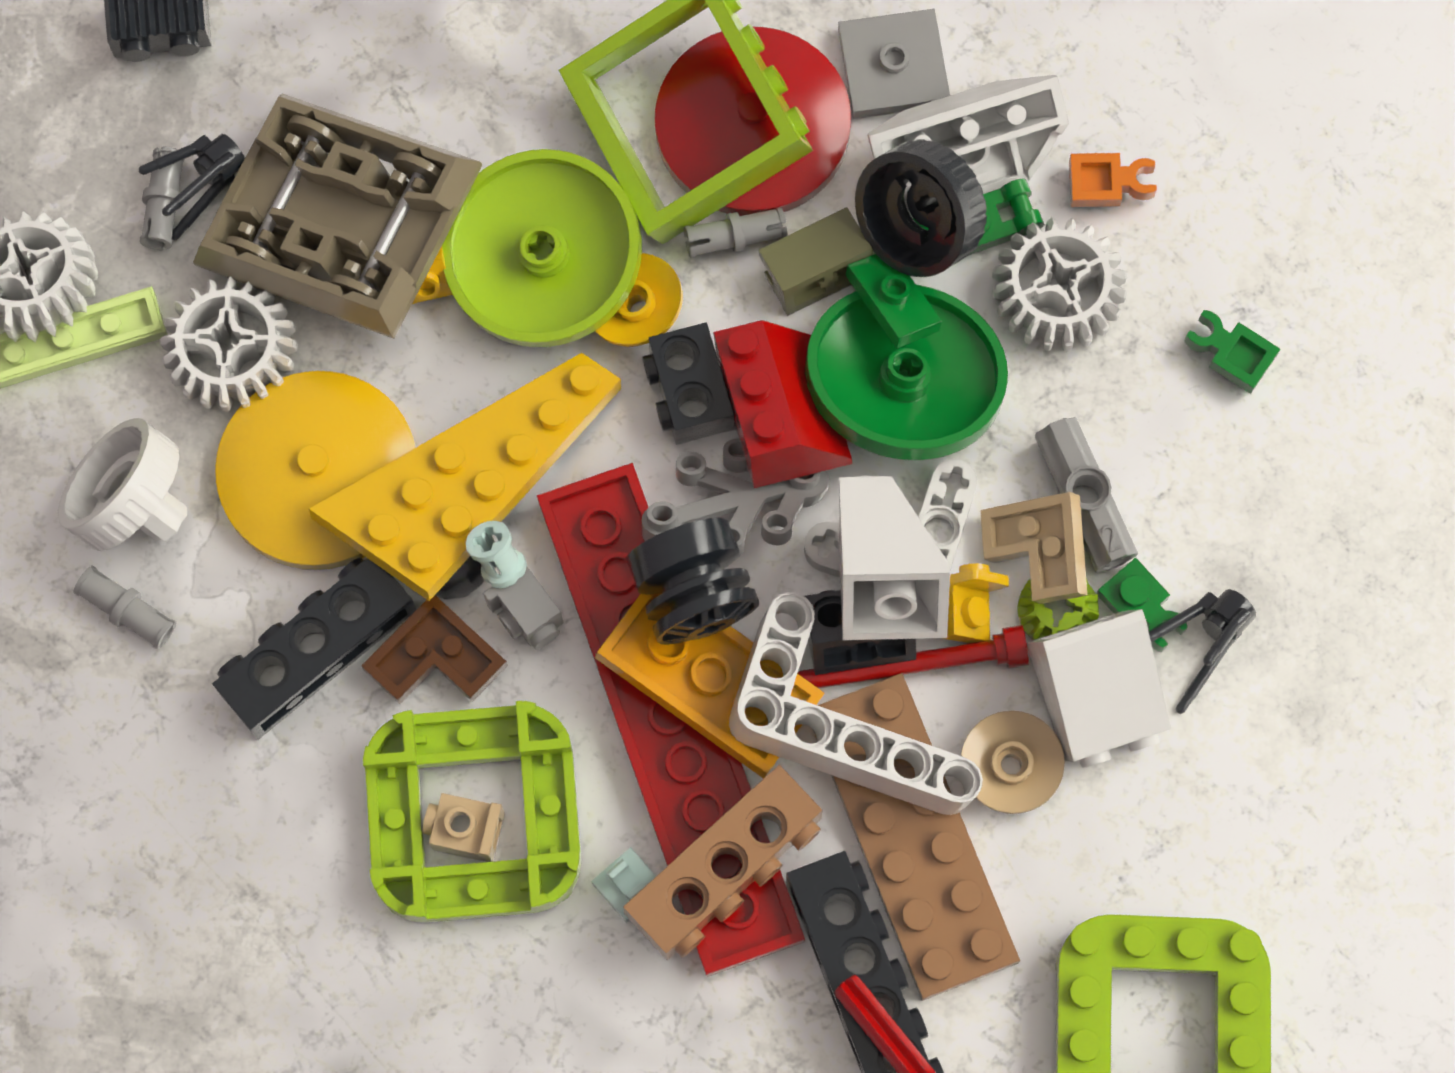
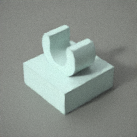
[591,847,656,923]

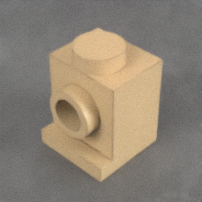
[422,793,505,862]

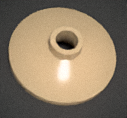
[961,711,1065,814]

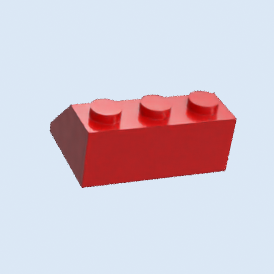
[713,320,853,488]

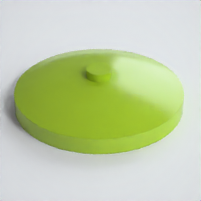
[442,149,642,348]

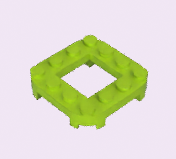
[363,701,581,923]
[1055,915,1271,1073]

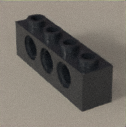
[212,558,417,740]

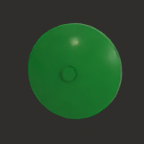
[805,285,1008,460]

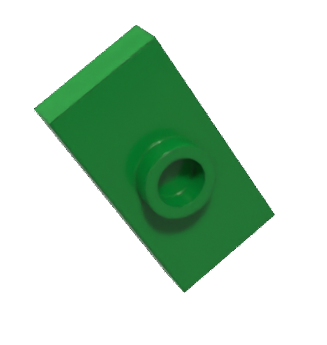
[845,254,942,349]

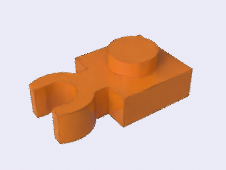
[1069,153,1157,207]

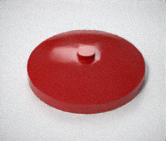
[655,26,851,216]

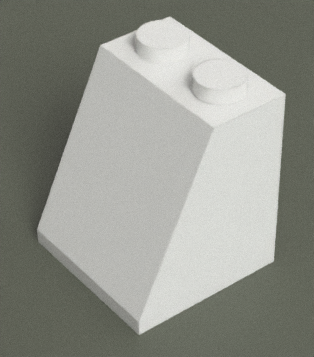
[839,475,950,640]
[1027,609,1171,768]

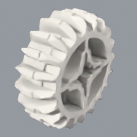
[0,211,98,342]
[992,217,1127,352]
[160,276,298,413]

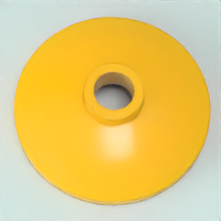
[595,253,683,347]

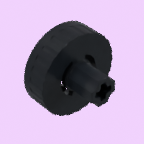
[855,139,987,277]

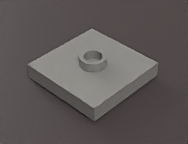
[838,8,950,118]

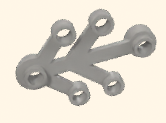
[642,438,829,557]

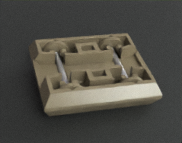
[193,94,482,339]

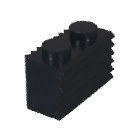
[104,0,212,62]

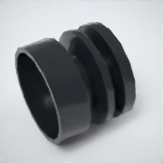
[626,517,759,645]

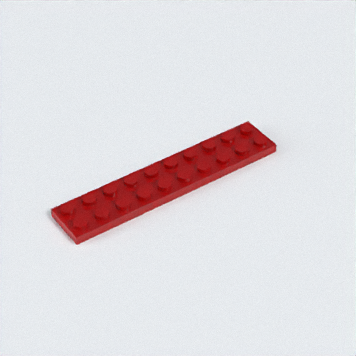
[536,463,805,977]

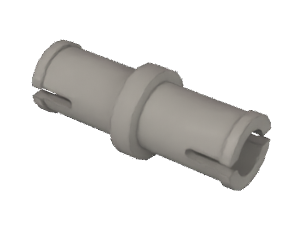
[140,147,185,250]
[684,207,788,258]
[73,566,177,649]

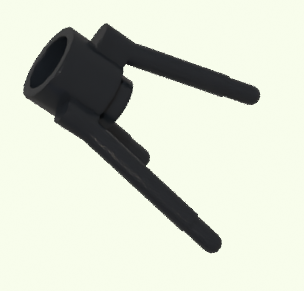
[139,134,245,240]
[1149,589,1256,714]

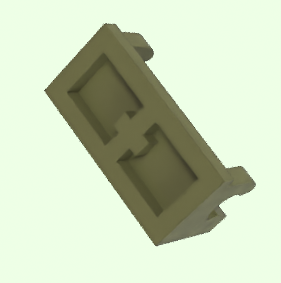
[759,207,873,316]

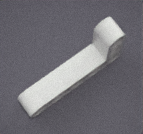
[729,592,983,815]

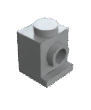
[483,567,564,650]

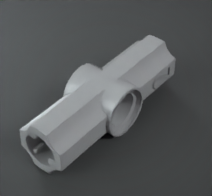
[1035,417,1138,573]

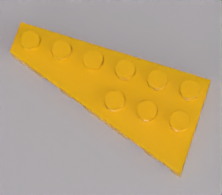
[309,353,621,601]

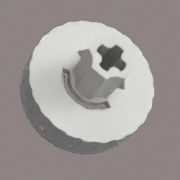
[58,418,187,551]

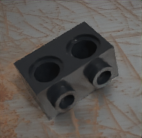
[642,322,734,445]
[804,590,917,675]

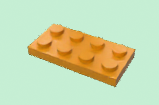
[595,593,825,779]

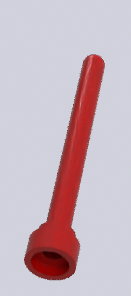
[797,625,1029,688]

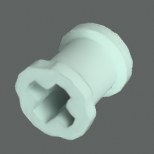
[466,521,527,588]

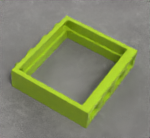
[558,0,813,244]

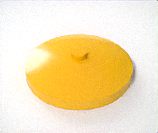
[215,371,416,570]

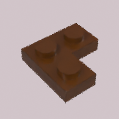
[361,595,508,704]

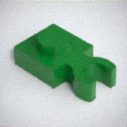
[1184,310,1281,394]
[1097,558,1188,652]

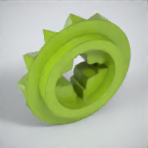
[1017,578,1100,640]

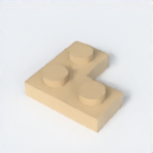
[980,492,1088,604]

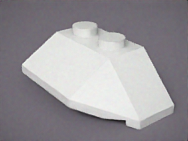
[867,75,1069,196]

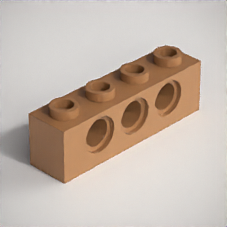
[623,764,823,960]

